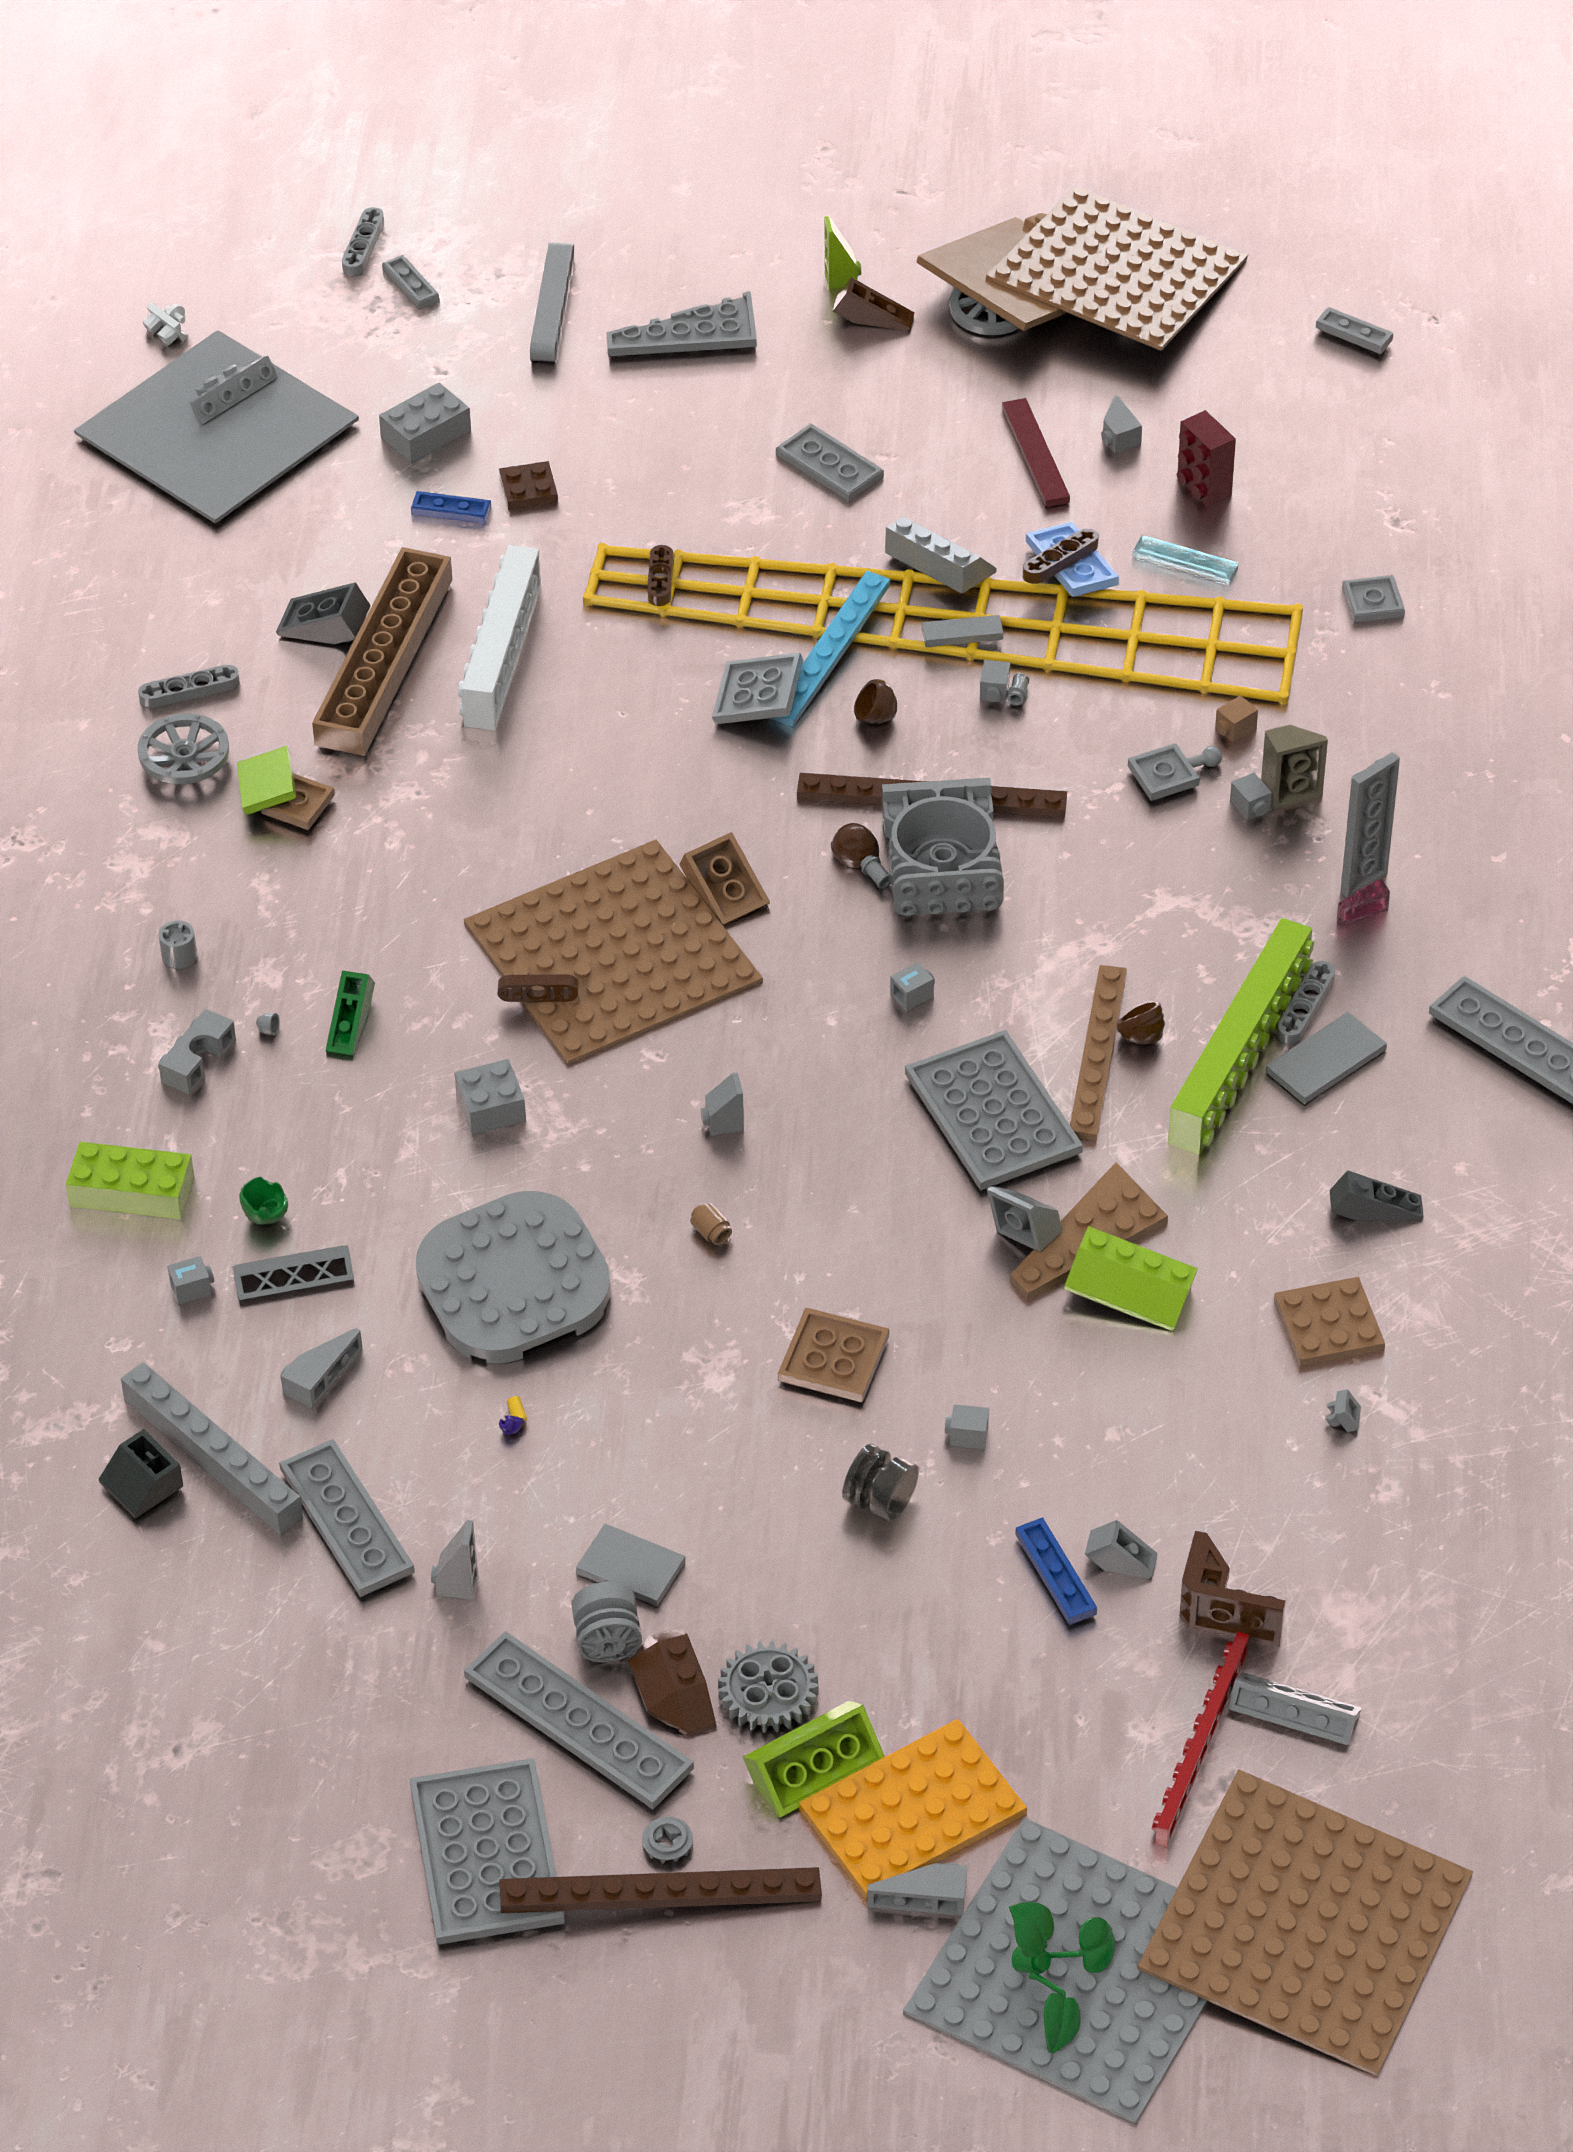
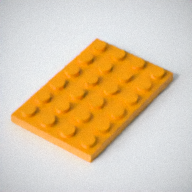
[799,1718,1027,1901]

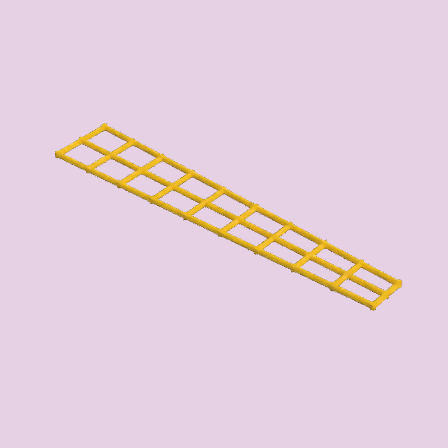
[583,543,1303,705]

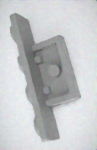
[190,356,277,424]

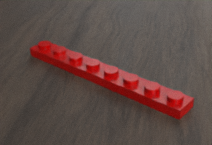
[1152,1631,1249,1848]

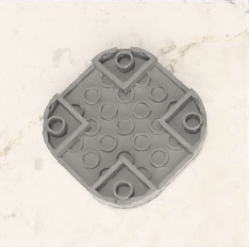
[416,1191,611,1364]

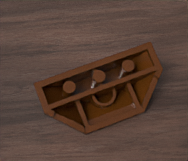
[629,1628,717,1736]

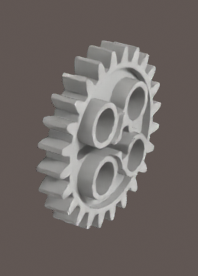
[718,1641,819,1733]

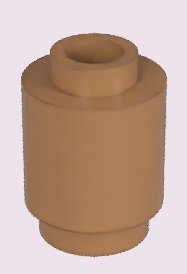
[690,1203,732,1245]

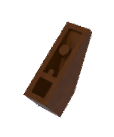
[833,277,915,331]

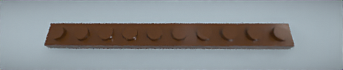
[797,773,1067,818]
[499,1867,822,1913]

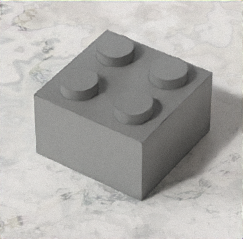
[454,1059,526,1135]

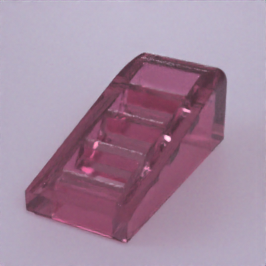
[1337,879,1390,926]

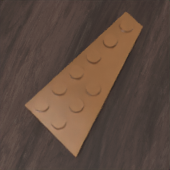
[1010,1162,1168,1300]

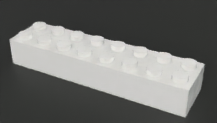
[458,545,541,731]

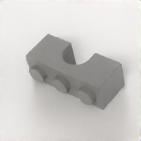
[158,1009,236,1094]

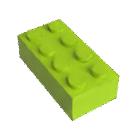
[65,1141,194,1220]

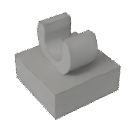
[1325,1389,1361,1432]

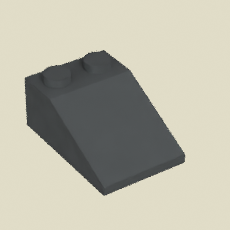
[276,582,371,644]

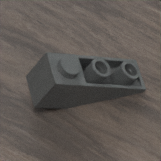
[1329,1170,1424,1221]

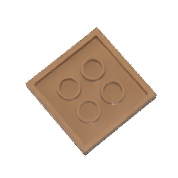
[1274,1276,1385,1367]
[778,1307,889,1402]

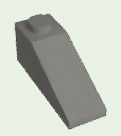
[280,1328,363,1409]
[431,1520,478,1600]
[867,1863,967,1916]

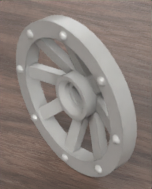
[950,288,1019,335]
[138,713,229,784]

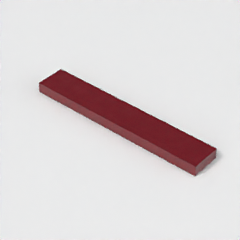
[1002,398,1070,507]

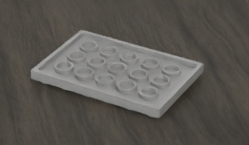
[905,1030,1083,1190]
[410,1758,565,1945]

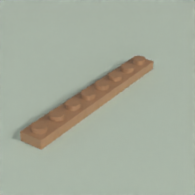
[1070,965,1127,1142]

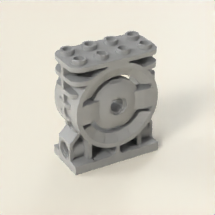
[882,777,1004,916]

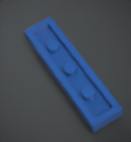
[1015,1517,1097,1625]

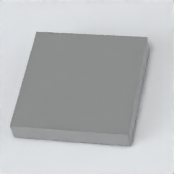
[1342,575,1405,623]

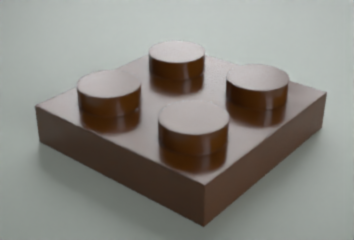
[499,461,558,510]

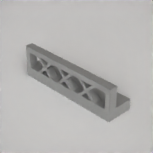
[232,1244,354,1300]
[1228,1672,1362,1745]

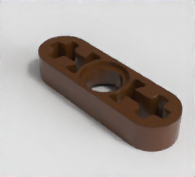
[647,545,674,606]
[497,974,579,1002]

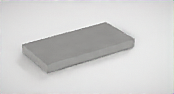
[776,423,884,502]
[1266,1012,1387,1104]

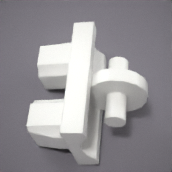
[142,302,188,346]

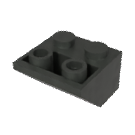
[99,1429,183,1518]

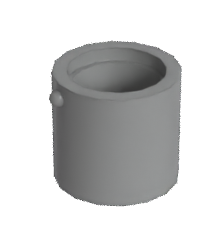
[158,920,198,969]

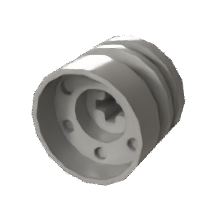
[571,1581,642,1663]

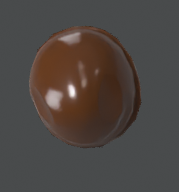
[854,679,897,725]
[831,823,879,868]
[1116,1001,1165,1045]

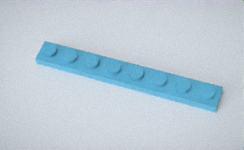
[770,570,890,727]

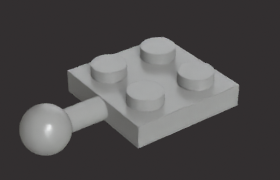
[1127,743,1223,801]

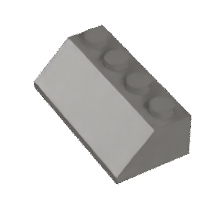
[885,517,997,593]

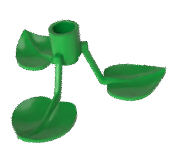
[1009,1902,1115,2053]

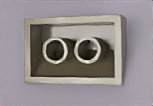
[1261,725,1328,810]

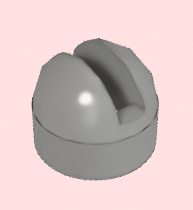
[256,1012,280,1035]

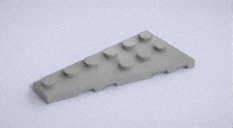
[606,291,757,356]

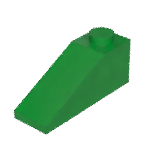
[325,970,375,1056]

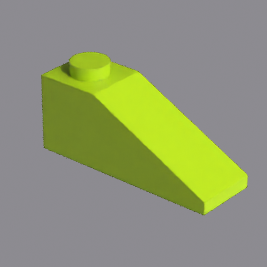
[824,216,862,289]

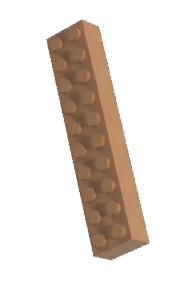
[312,547,453,756]

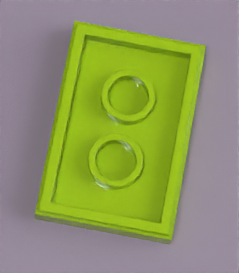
[237,745,296,815]

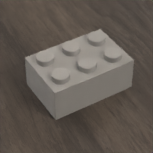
[379,382,471,463]

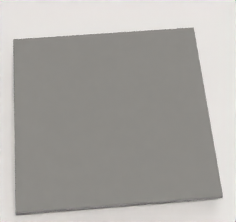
[74,330,359,523]
[903,1817,1208,2124]

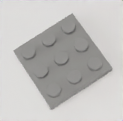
[712,652,803,724]

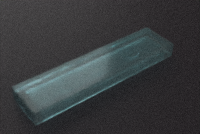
[1132,535,1238,586]

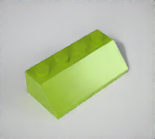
[1064,1226,1198,1331]
[743,1701,885,1817]

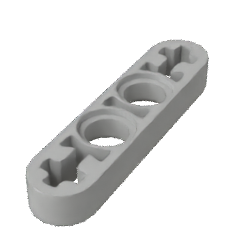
[342,207,384,276]
[138,665,240,708]
[1277,961,1335,1045]

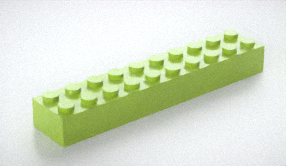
[1168,917,1315,1155]

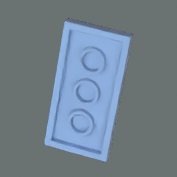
[1026,522,1119,597]

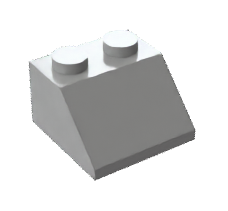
[987,1186,1062,1252]

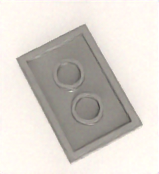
[576,1523,686,1607]

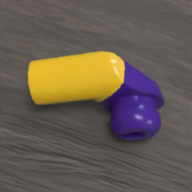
[499,1396,527,1435]

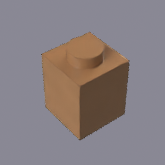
[1215,695,1258,743]

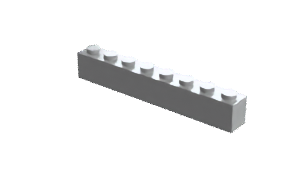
[121,1362,303,1535]

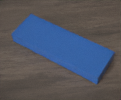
[411,491,492,524]

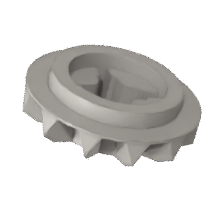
[642,1817,693,1863]

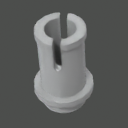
[1006,673,1030,705]
[861,855,891,889]

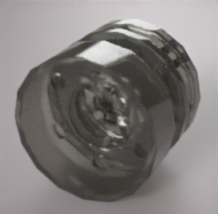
[842,1443,919,1522]

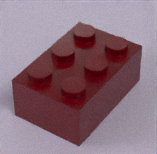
[1177,410,1236,507]

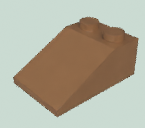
[679,832,770,926]

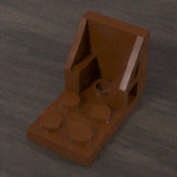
[1179,1531,1286,1646]

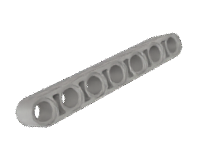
[530,242,574,362]

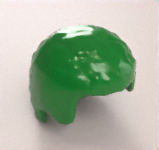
[239,1177,289,1225]

